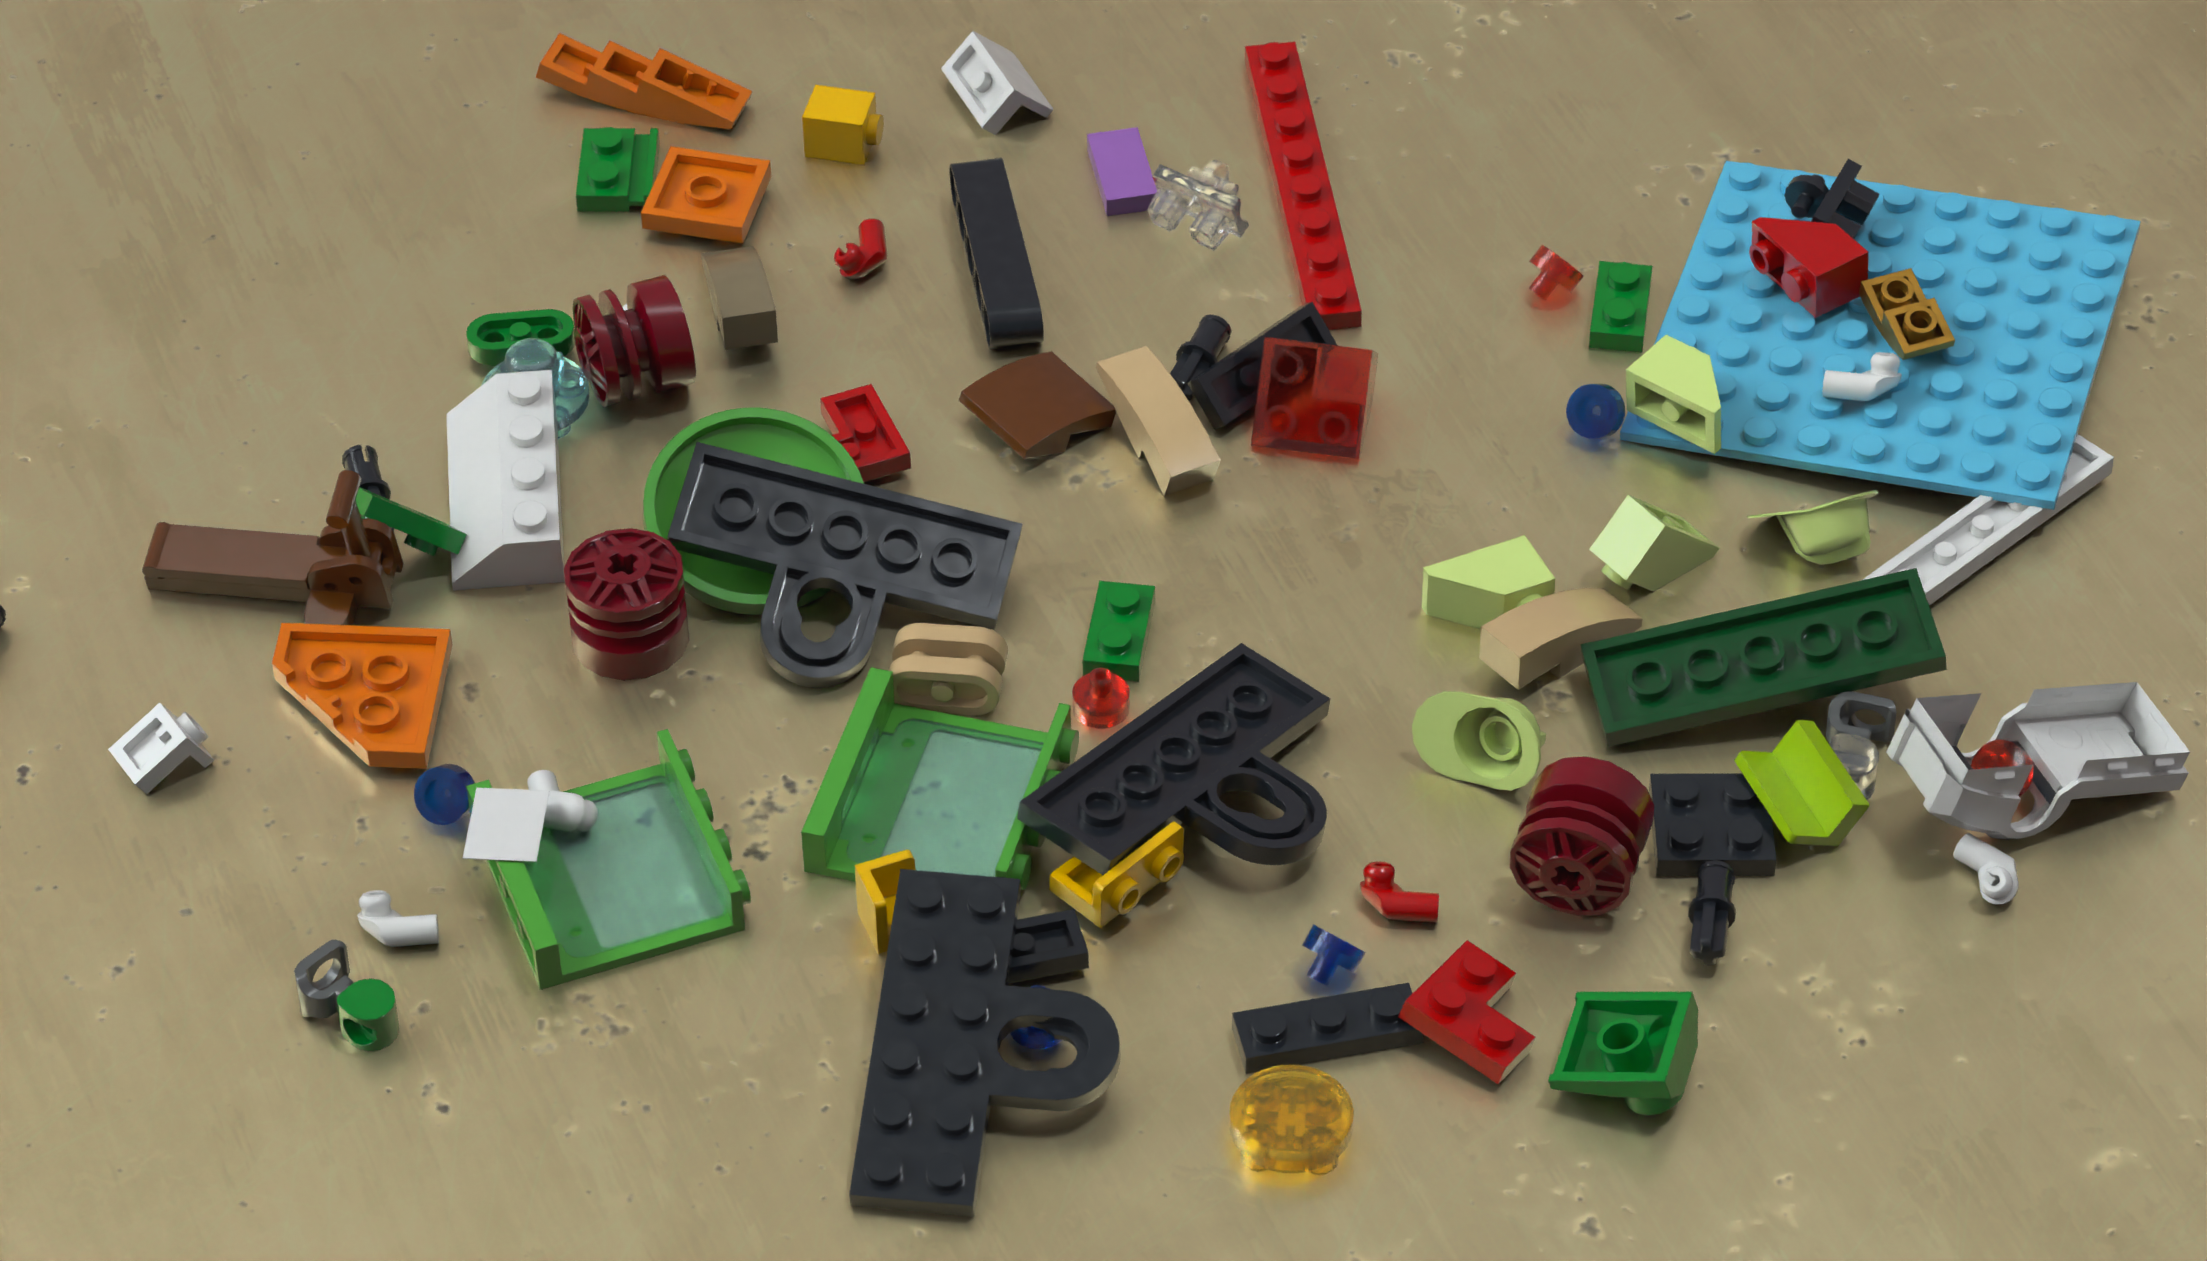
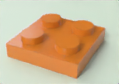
[641,146,771,243]

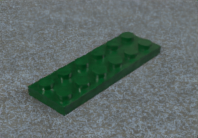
[1580,568,1947,747]

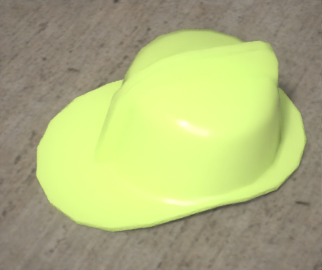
[1747,490,1878,565]
[1412,691,1546,791]

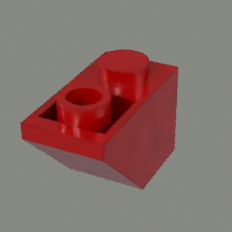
[1749,217,1869,318]

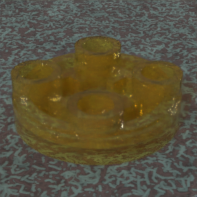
[1230,1065,1354,1175]

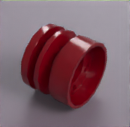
[572,275,696,408]
[564,528,689,681]
[1509,756,1655,916]

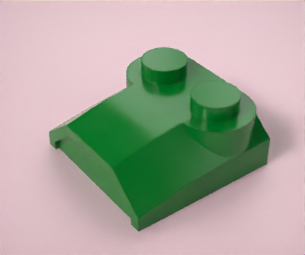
[1548,992,1698,1115]

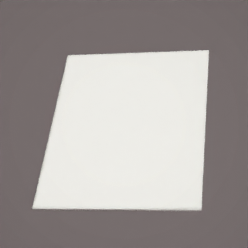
[462,787,550,862]

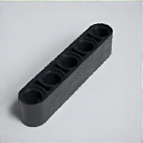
[949,158,1044,349]

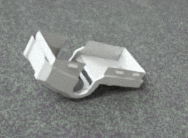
[1886,682,2190,840]

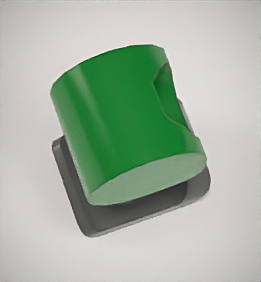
[294,940,399,1051]

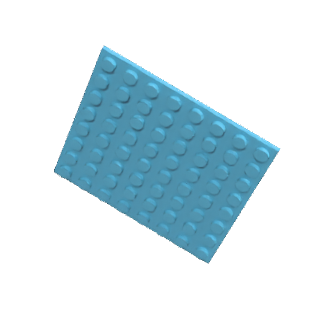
[1620,161,2141,510]

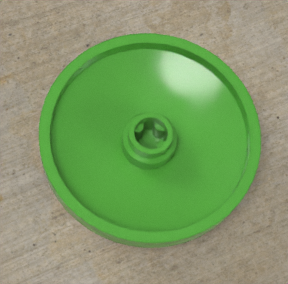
[643,407,864,615]

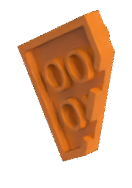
[272,623,453,769]

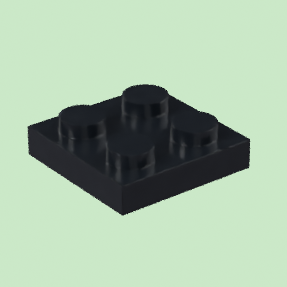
[1649,773,1776,876]

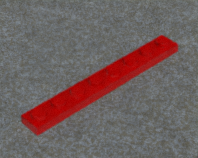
[1245,41,1362,330]

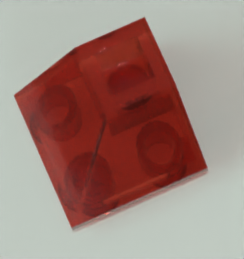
[1251,337,1379,459]

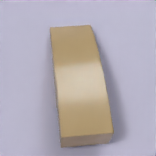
[1096,346,1221,496]
[1479,588,1643,690]

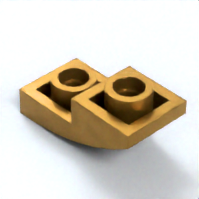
[1859,268,1955,360]

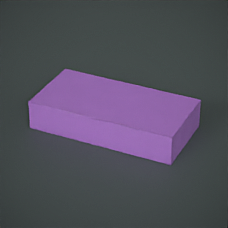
[1087,127,1158,216]

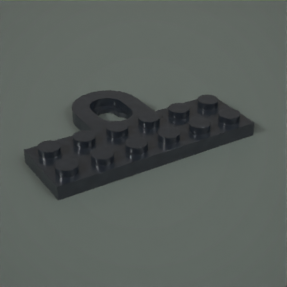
[667,442,1023,688]
[1017,643,1330,875]
[849,869,1120,1217]

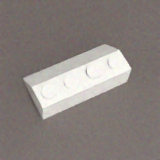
[447,370,565,591]

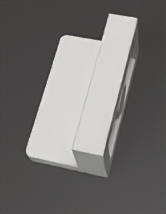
[941,31,1054,135]

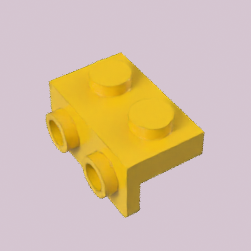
[1049,821,1184,928]

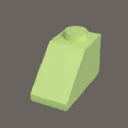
[1626,335,1721,454]
[1589,495,1720,591]
[1422,535,1555,629]

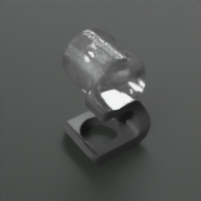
[1825,691,1896,800]

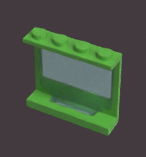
[801,667,1079,890]
[466,729,751,990]

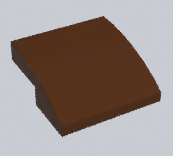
[958,351,1116,459]

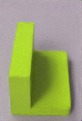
[1734,720,1870,846]

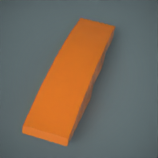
[536,33,752,129]

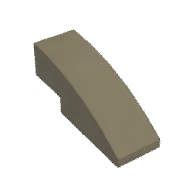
[701,246,778,350]

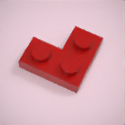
[820,384,911,482]
[1399,940,1536,1084]

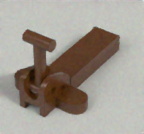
[142,470,404,625]

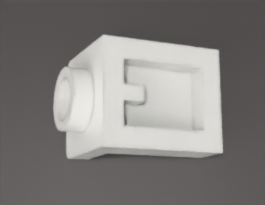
[108,703,214,794]

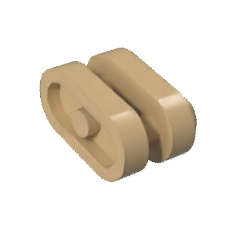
[889,623,1008,716]

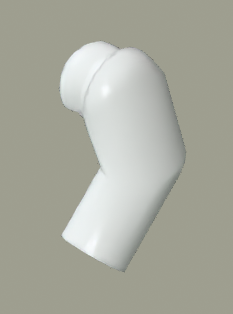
[527,770,598,832]
[1953,833,2019,905]
[357,890,439,947]

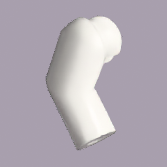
[1822,352,1902,401]

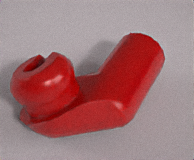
[834,218,887,279]
[1360,862,1439,923]

